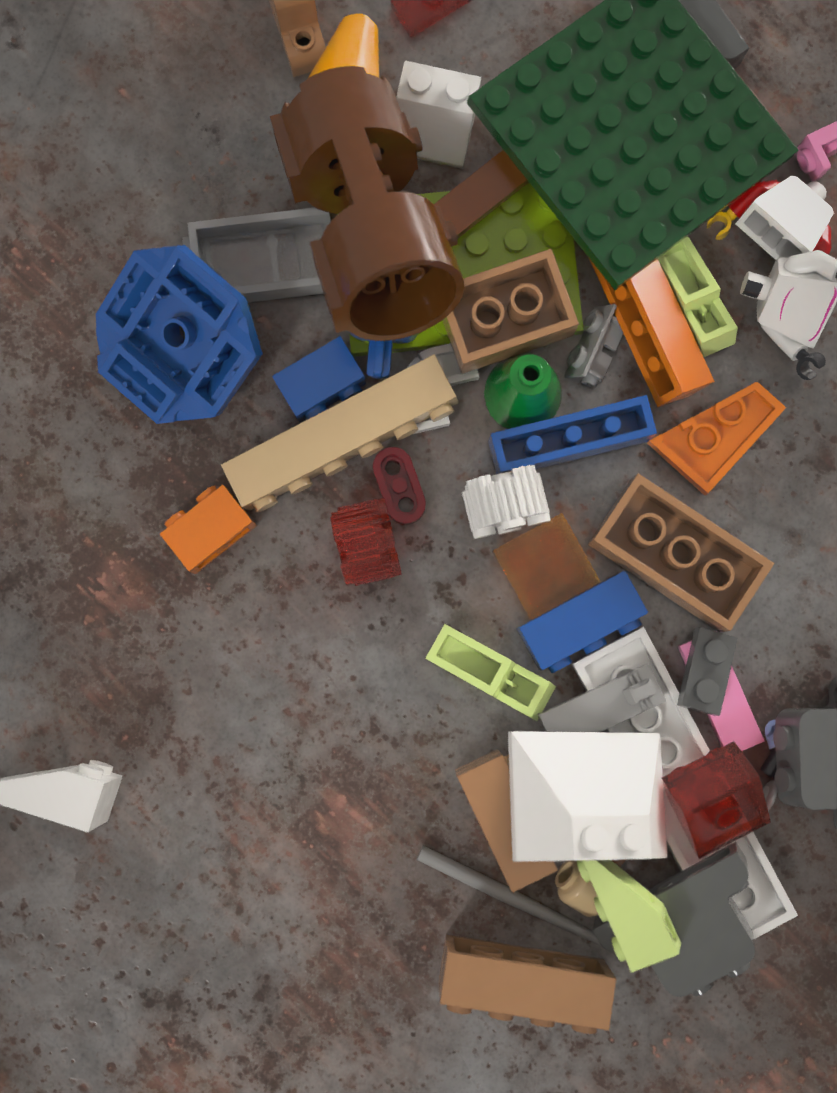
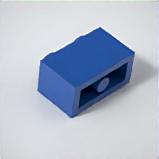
[272,336,366,423]

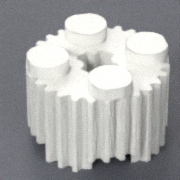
[462,465,551,539]

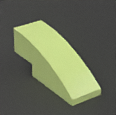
[658,236,738,357]
[425,624,556,721]

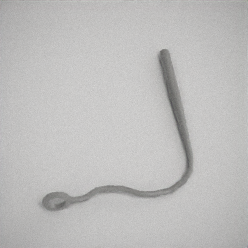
[416,780,778,946]

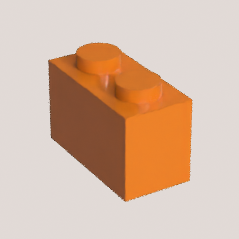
[160,485,257,574]

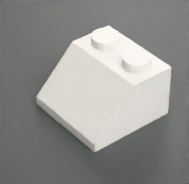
[396,61,481,169]

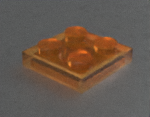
[492,513,601,621]

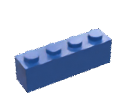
[488,395,657,474]

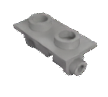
[564,304,623,388]

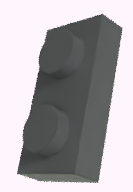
[677,627,738,716]

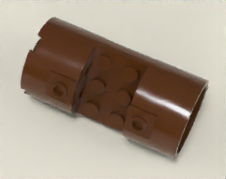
[270,66,465,341]

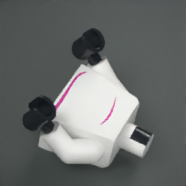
[740,250,837,380]

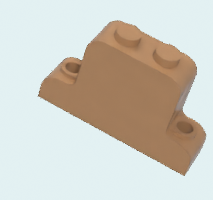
[269,0,326,77]

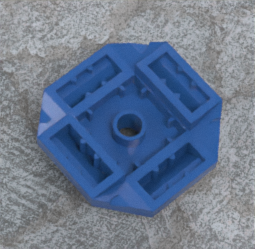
[96,245,263,424]

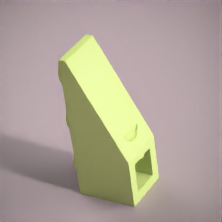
[576,860,681,972]

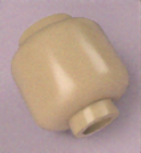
[555,861,598,917]

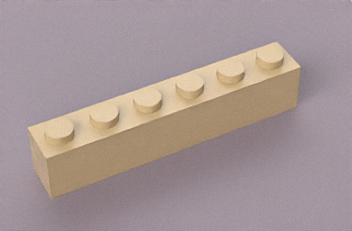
[221,354,459,512]

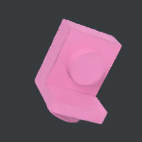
[797,121,837,181]

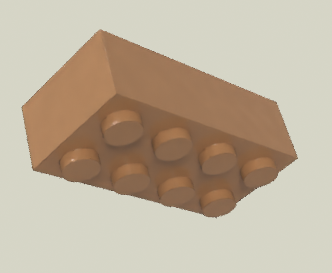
[588,473,775,632]
[438,934,616,1034]

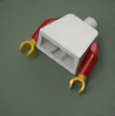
[707,176,834,260]

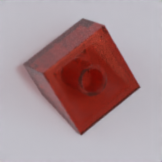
[661,741,771,859]

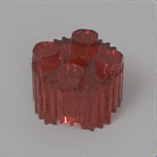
[330,498,402,586]

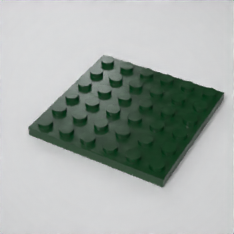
[467,0,799,290]

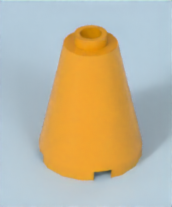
[307,13,379,79]

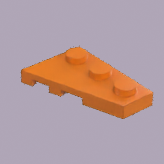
[647,382,787,496]

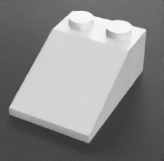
[0,760,122,832]

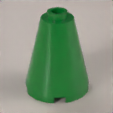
[484,354,562,429]

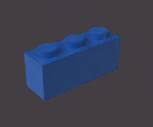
[516,571,648,674]

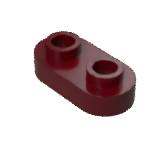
[373,447,426,525]

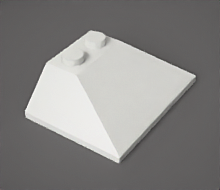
[508,732,668,862]

